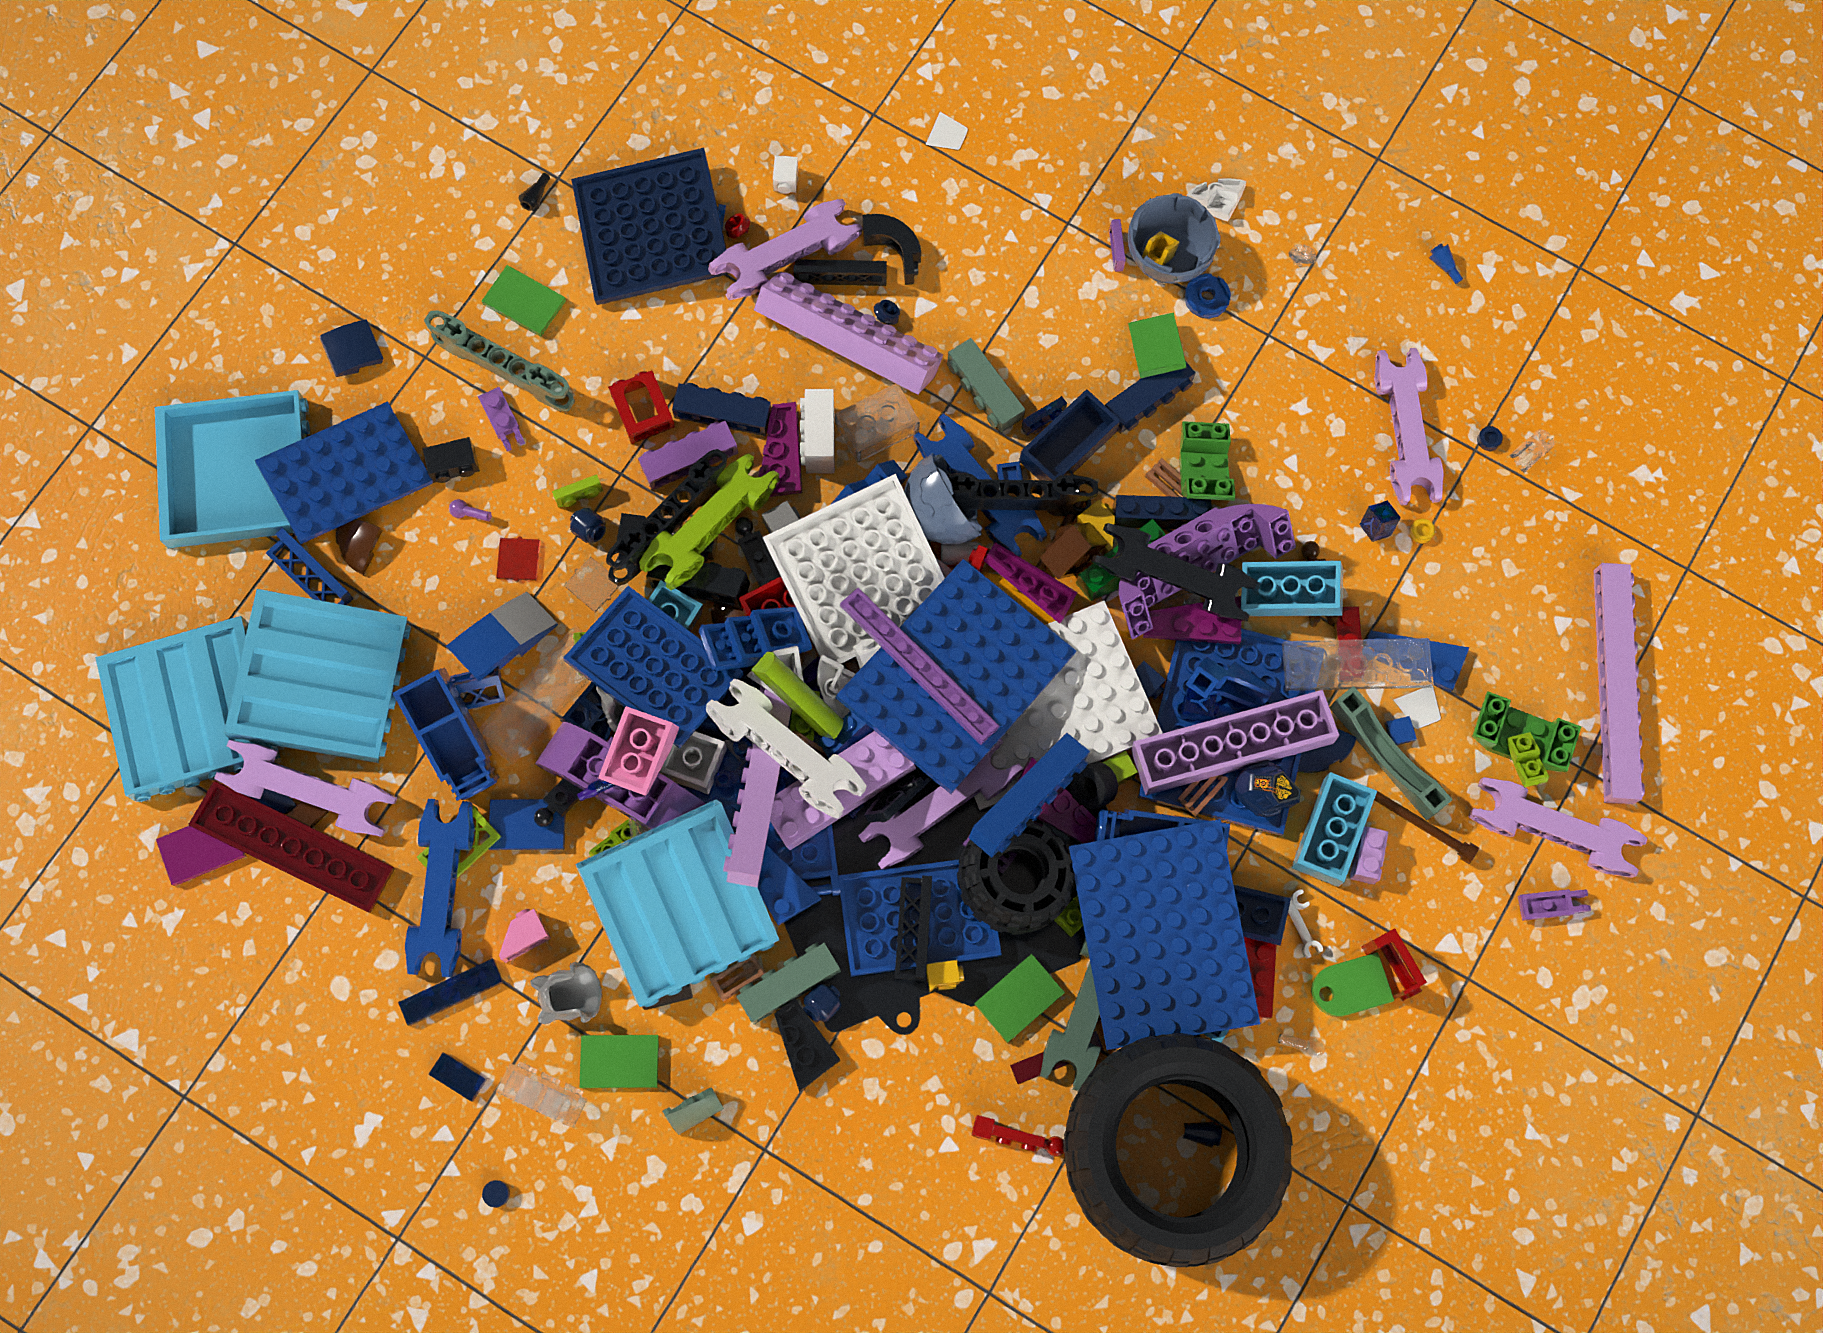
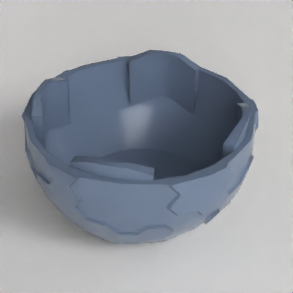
[1128,193,1221,284]
[904,453,982,545]

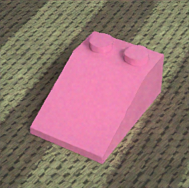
[598,706,679,796]

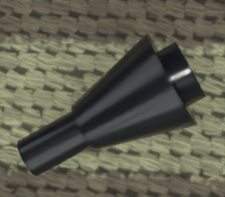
[518,173,550,211]

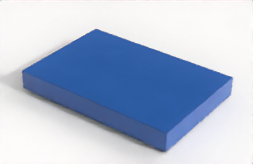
[488,799,566,850]

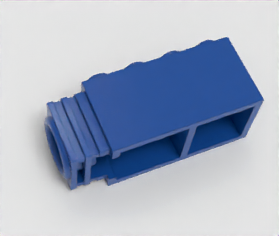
[392,668,499,801]
[1094,809,1230,849]

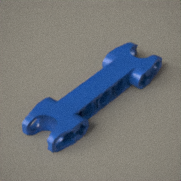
[913,414,1047,558]
[405,799,475,978]

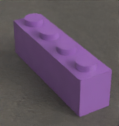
[638,421,738,490]

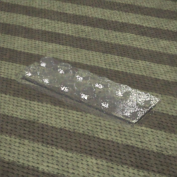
[479,625,590,766]
[1282,638,1434,691]

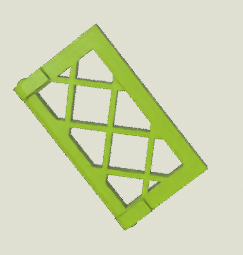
[417,805,502,878]

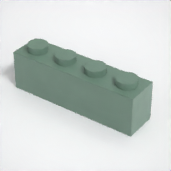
[947,338,1025,433]
[736,942,841,1025]

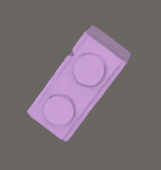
[1349,826,1388,884]

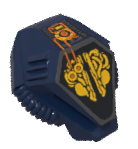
[1234,760,1301,817]

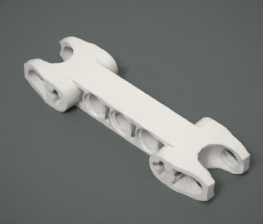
[706,678,867,819]

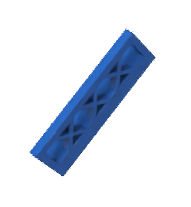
[266,528,354,605]
[402,666,506,710]

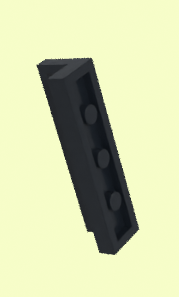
[794,259,887,286]
[895,875,932,981]

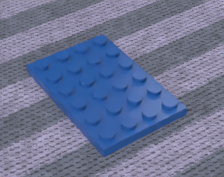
[255,402,433,545]
[563,586,743,749]
[838,859,1001,977]

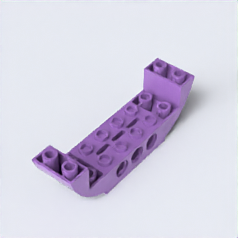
[1119,504,1296,640]
[535,722,706,830]

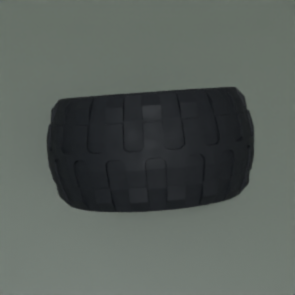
[1063,1033,1293,1267]

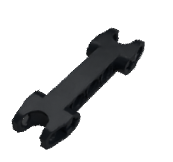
[606,449,727,586]
[947,473,1098,516]
[1091,523,1261,621]

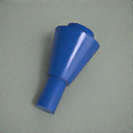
[1429,243,1463,284]

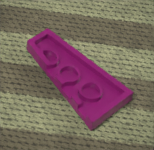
[758,402,803,497]
[984,542,1077,624]
[1143,596,1241,644]
[1017,757,1097,844]

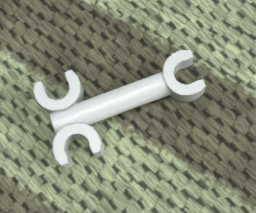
[1288,890,1323,959]

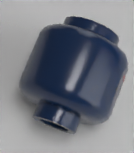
[570,508,606,543]
[803,984,841,1022]

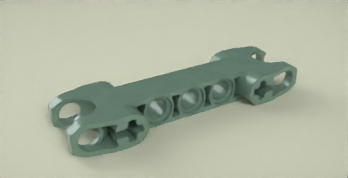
[424,310,575,412]
[1039,936,1101,1092]

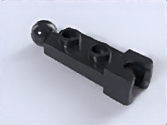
[734,517,781,587]
[534,778,583,827]

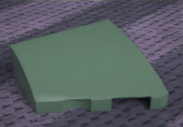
[663,1087,724,1135]

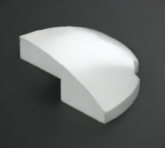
[1187,178,1247,222]
[817,655,855,718]

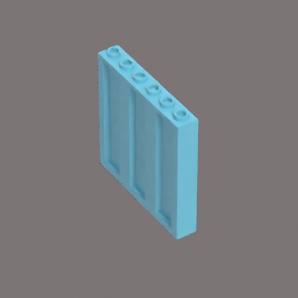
[224,589,411,763]
[95,616,280,802]
[575,799,779,1007]

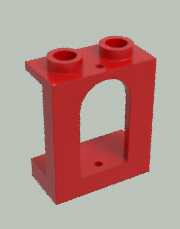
[608,370,675,444]
[1361,928,1427,1001]

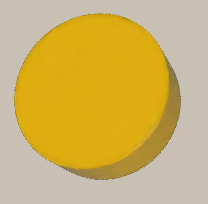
[1409,519,1435,544]

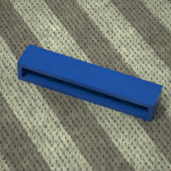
[969,733,1090,857]

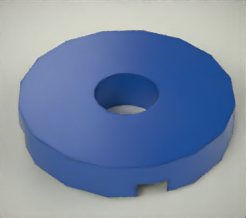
[1184,273,1231,319]

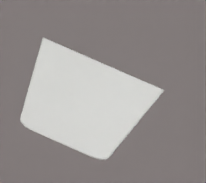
[926,112,968,150]
[1394,684,1441,729]

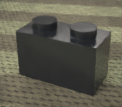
[422,437,480,483]

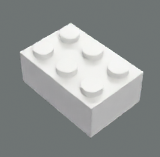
[800,389,835,473]

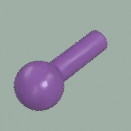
[449,499,492,521]

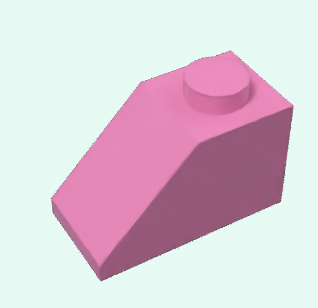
[499,908,551,963]

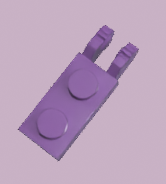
[478,387,525,452]
[1518,889,1591,921]

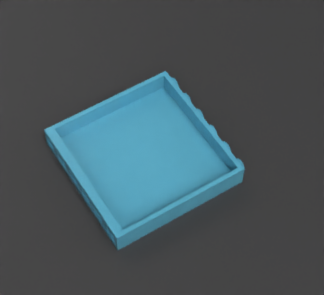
[155,390,310,549]

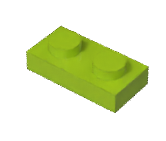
[552,474,603,508]

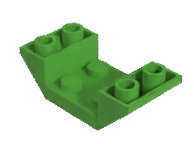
[1179,421,1235,501]
[1472,691,1581,772]

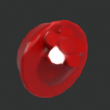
[725,213,750,239]

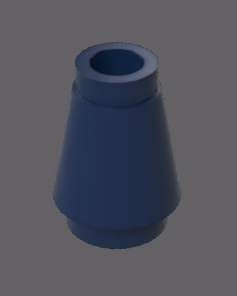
[1183,1122,1222,1148]

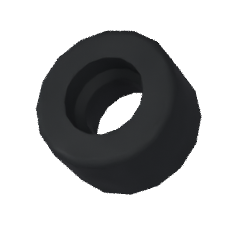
[1069,762,1118,810]

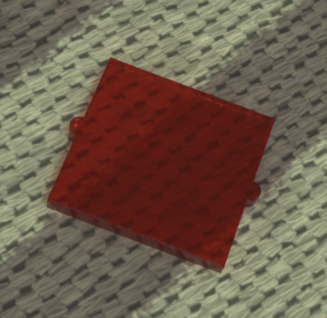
[496,536,540,582]

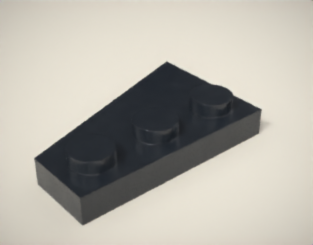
[864,766,932,823]
[774,998,841,1092]

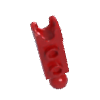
[971,1115,1064,1157]

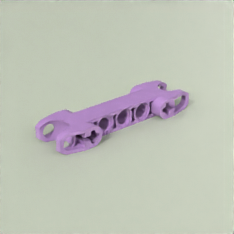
[708,199,863,300]
[1374,348,1444,505]
[859,739,1023,870]
[214,740,398,837]
[1468,777,1648,878]

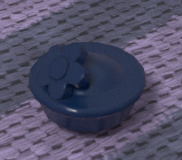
[874,300,900,325]

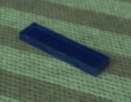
[398,958,504,1026]

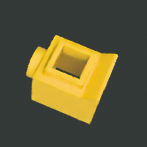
[1142,231,1180,266]
[926,960,964,992]

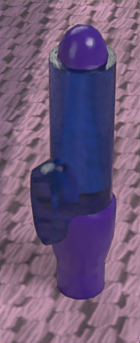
[577,780,616,801]

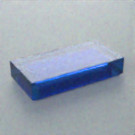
[428,1052,487,1102]

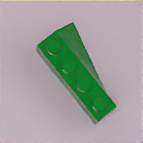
[1076,519,1166,601]

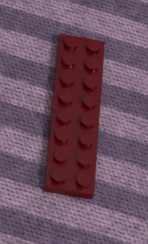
[188,781,395,913]

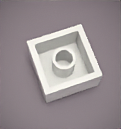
[659,731,727,794]

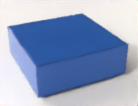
[996,461,1023,480]
[1384,716,1417,745]

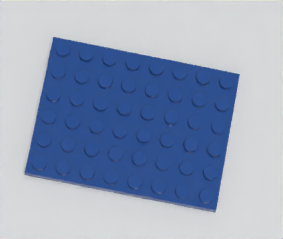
[836,559,1076,794]
[1137,628,1324,836]
[1069,819,1260,1050]

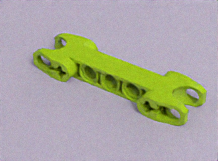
[639,454,780,590]

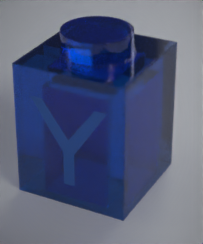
[1359,500,1401,542]
[1180,688,1220,722]

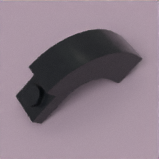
[862,214,921,285]

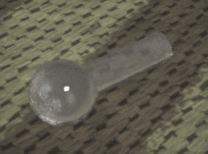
[1278,1034,1325,1058]

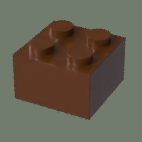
[1039,522,1108,579]

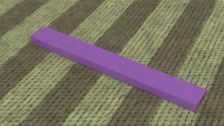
[840,588,999,745]

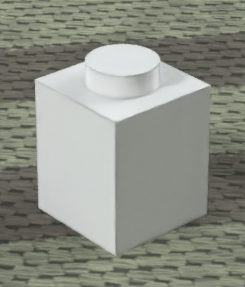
[773,155,798,194]

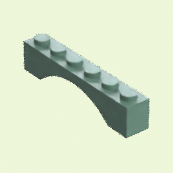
[1329,686,1453,821]

